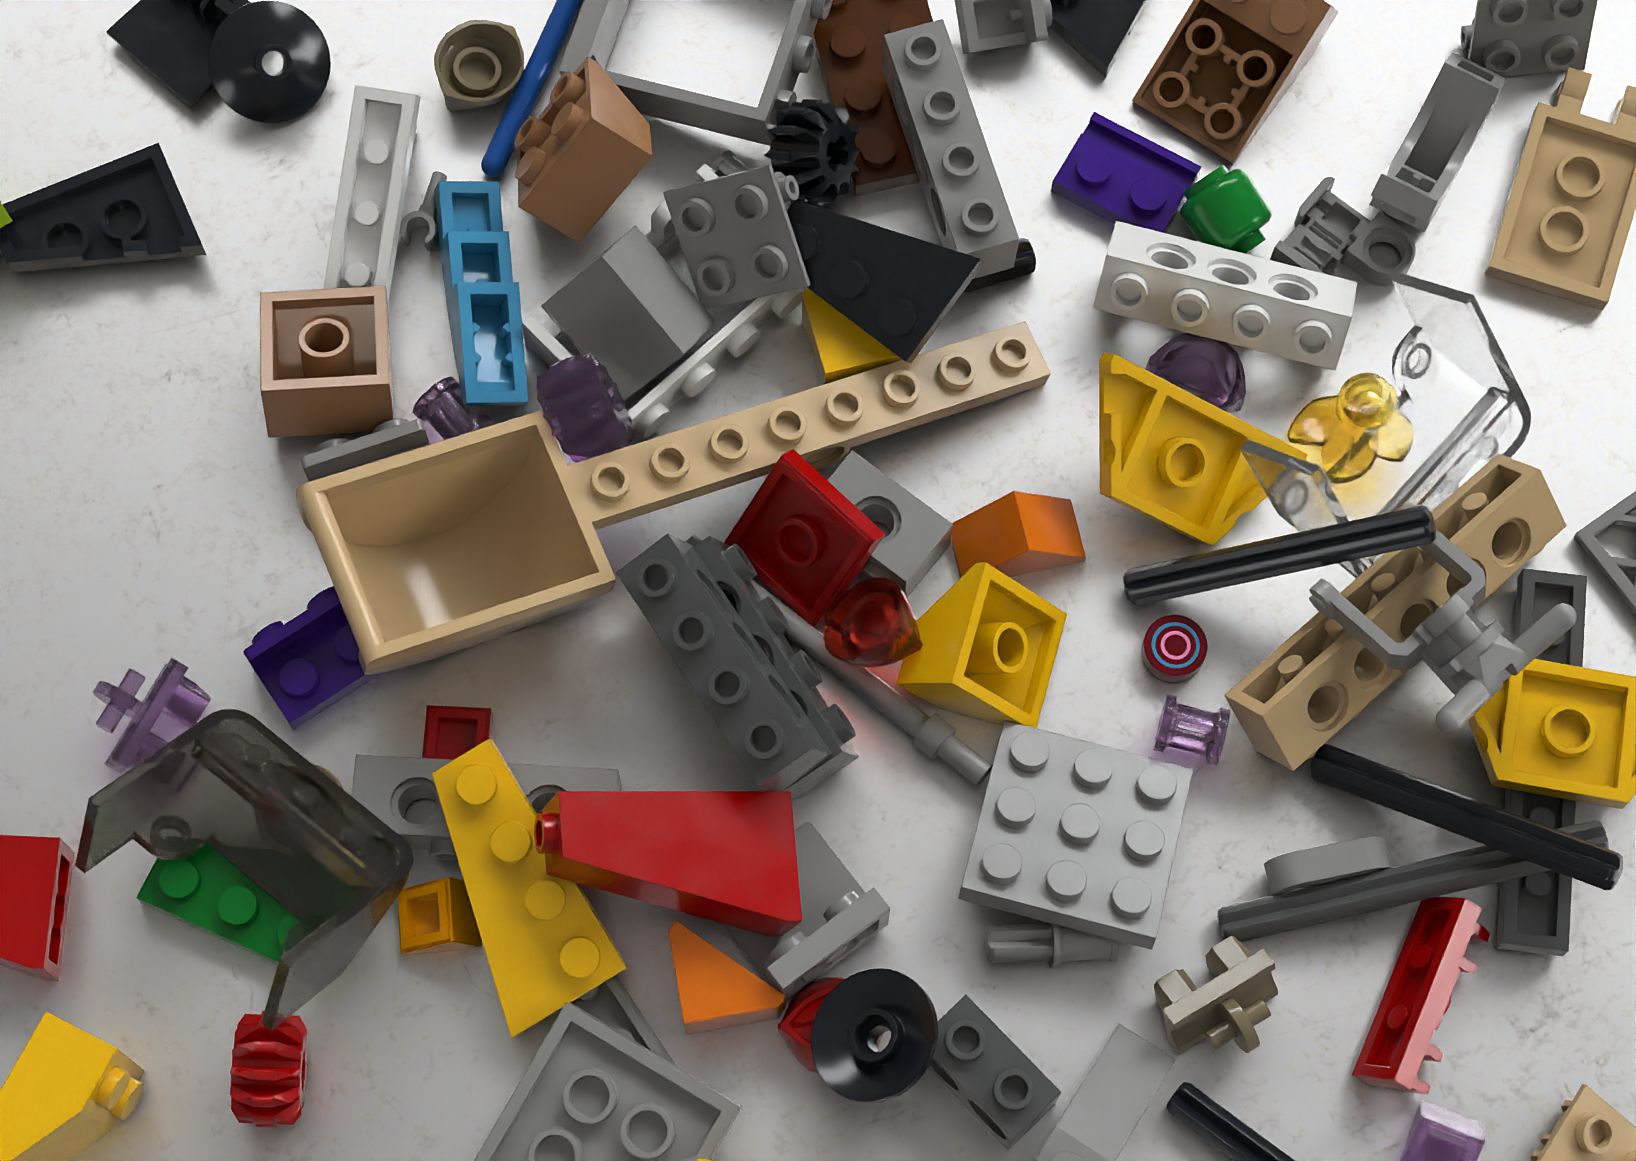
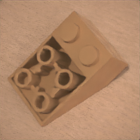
[1132,0,1339,164]

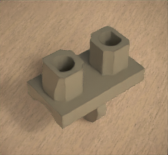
[1154,936,1278,1055]

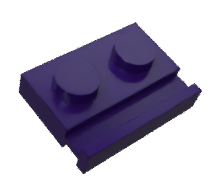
[1051,112,1202,233]

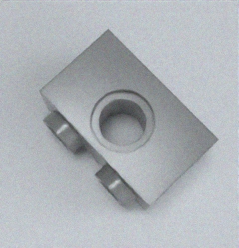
[828,450,953,601]

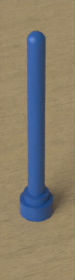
[481,0,583,177]

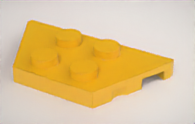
[1099,353,1308,546]
[1468,659,1636,809]

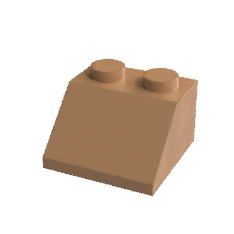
[260,286,394,438]

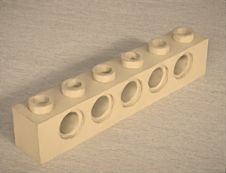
[1224,453,1567,771]

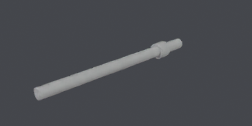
[686,535,993,786]

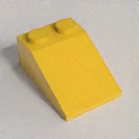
[0,1012,145,1161]

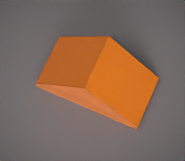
[951,491,1086,578]
[668,921,786,1035]

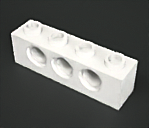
[1093,221,1357,371]

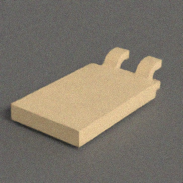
[1484,67,1636,311]

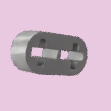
[1264,836,1392,895]

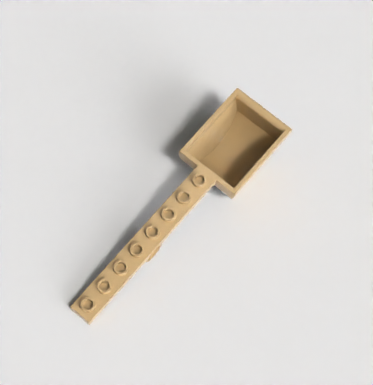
[296,321,1051,675]

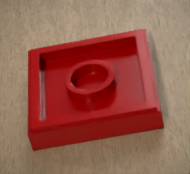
[724,449,886,628]

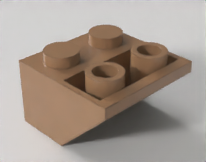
[514,56,653,243]

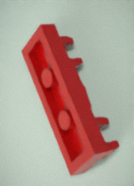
[1352,897,1490,1094]

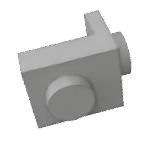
[954,0,1052,54]

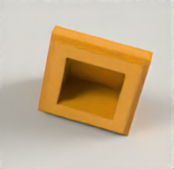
[397,877,482,955]

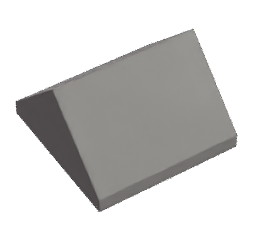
[541,225,716,402]

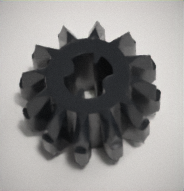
[764,99,862,205]

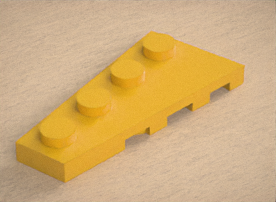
[432,739,628,1038]

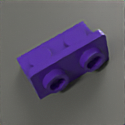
[243,586,382,730]

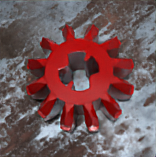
[230,1011,308,1128]

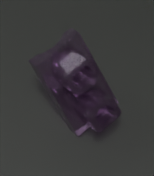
[93,658,212,780]

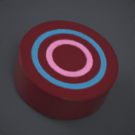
[1141,615,1208,682]

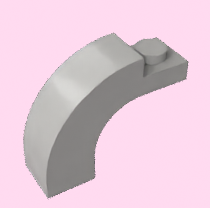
[1369,53,1507,232]

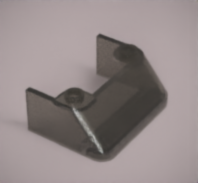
[75,709,414,1031]

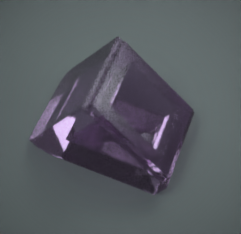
[1400,1100,1485,1161]

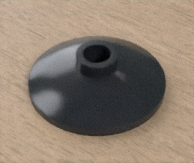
[208,0,331,123]
[811,968,938,1104]

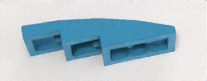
[434,181,528,407]

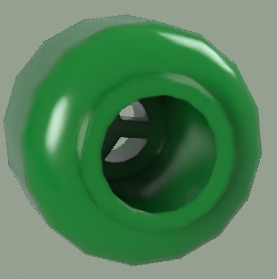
[1180,164,1273,254]

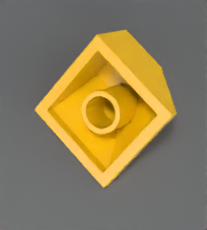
[896,562,1067,728]

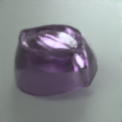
[1145,333,1246,413]

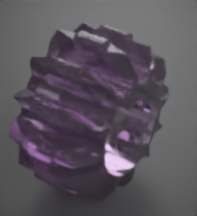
[536,353,633,463]

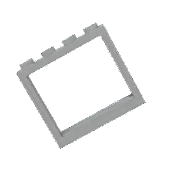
[558,0,833,146]

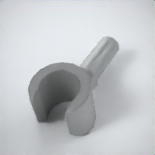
[399,171,447,251]

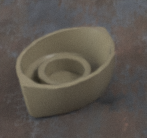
[434,20,524,112]

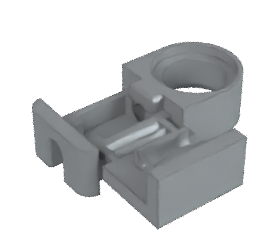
[1270,177,1416,286]

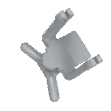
[1309,502,1577,734]

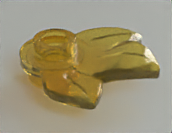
[1287,372,1414,484]

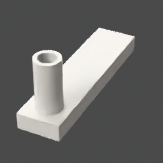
[323,85,421,302]

